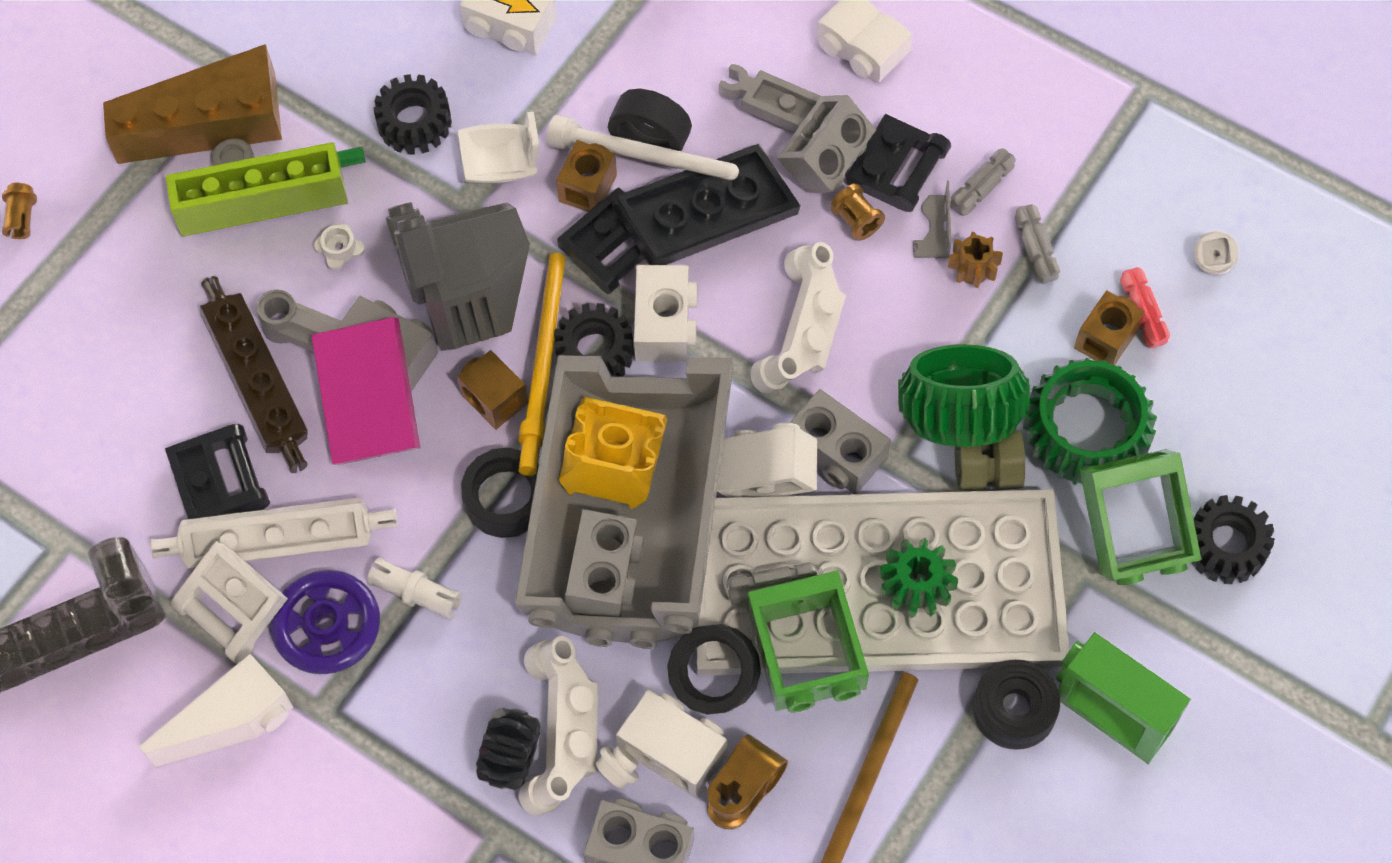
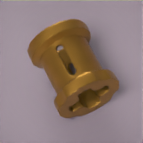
[830,184,885,241]

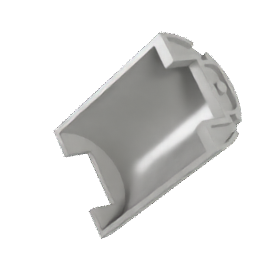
[515,355,733,649]

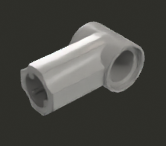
[256,289,341,352]

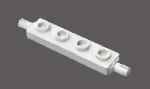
[150,497,398,568]

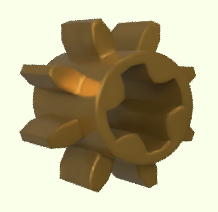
[948,232,1003,288]

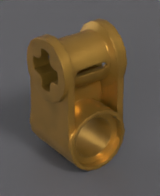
[708,734,788,830]

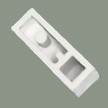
[139,654,293,767]

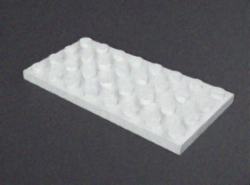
[697,489,1070,676]

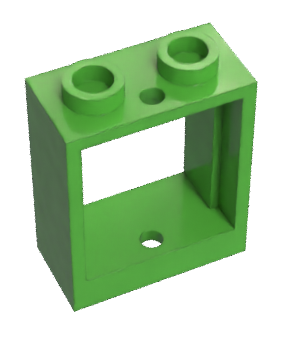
[1079,449,1201,585]
[747,571,869,713]
[1055,632,1191,765]

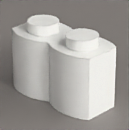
[817,0,912,82]

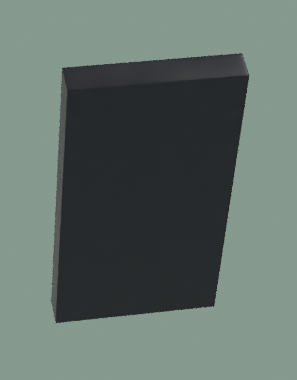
[612,143,801,265]

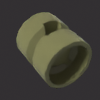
[954,430,1025,491]

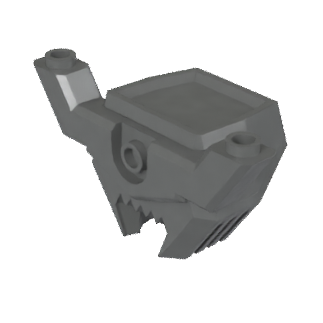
[385,202,530,351]

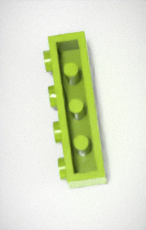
[166,142,348,237]

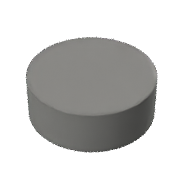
[212,138,255,166]

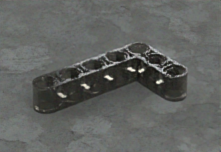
[0,537,166,693]

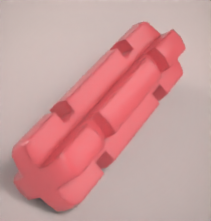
[1120,267,1170,348]

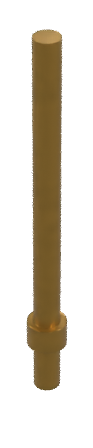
[820,672,919,863]

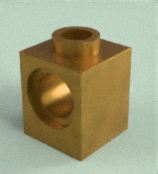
[556,140,617,212]
[1074,290,1145,365]
[457,350,528,430]

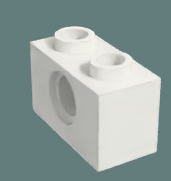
[634,265,697,362]

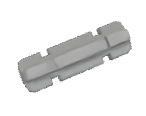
[950,148,1016,216]
[1015,204,1060,284]
[727,562,817,603]

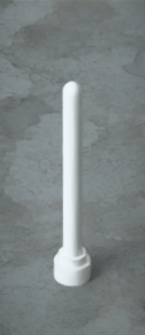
[547,114,739,180]

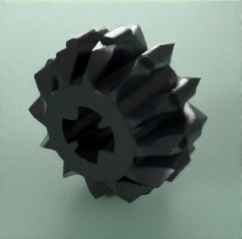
[476,708,541,790]

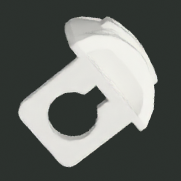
[457,112,539,183]

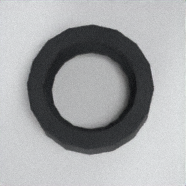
[607,88,692,152]
[461,447,539,538]
[667,624,761,715]

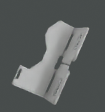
[913,180,952,258]

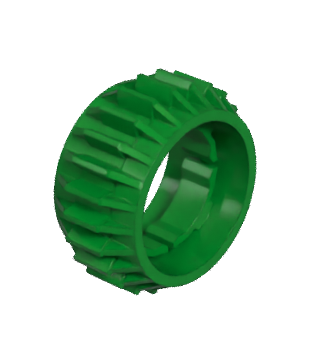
[898,344,1030,447]
[1023,358,1157,485]

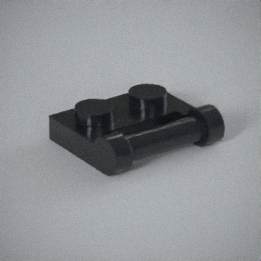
[846,114,952,212]
[557,187,645,294]
[165,424,270,519]

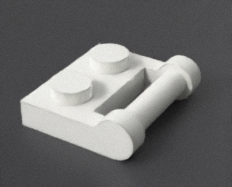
[171,541,288,664]

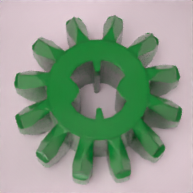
[879,537,958,618]

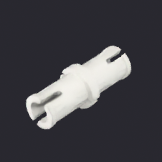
[367,557,462,620]

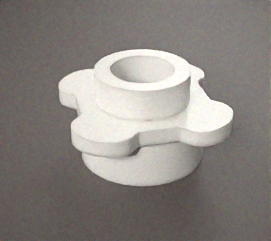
[314,224,365,270]

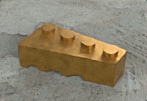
[103,44,282,164]

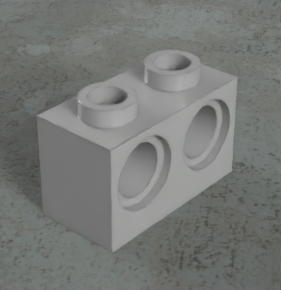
[777,95,876,192]
[790,389,891,494]
[565,509,644,617]
[583,799,694,863]

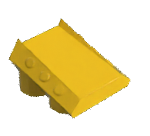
[558,397,668,510]

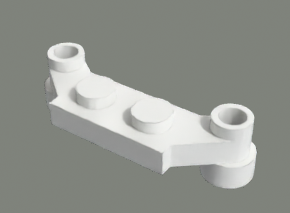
[751,242,846,394]
[519,636,598,816]

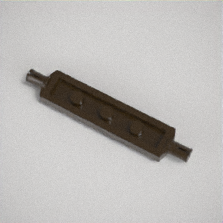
[200,276,308,473]

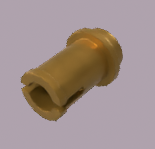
[2,182,37,239]

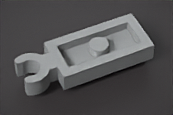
[719,64,821,133]

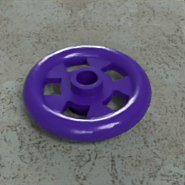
[270,570,380,675]

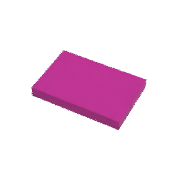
[311,317,421,465]

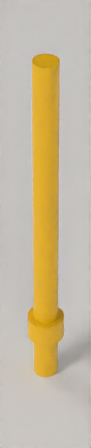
[518,253,566,476]

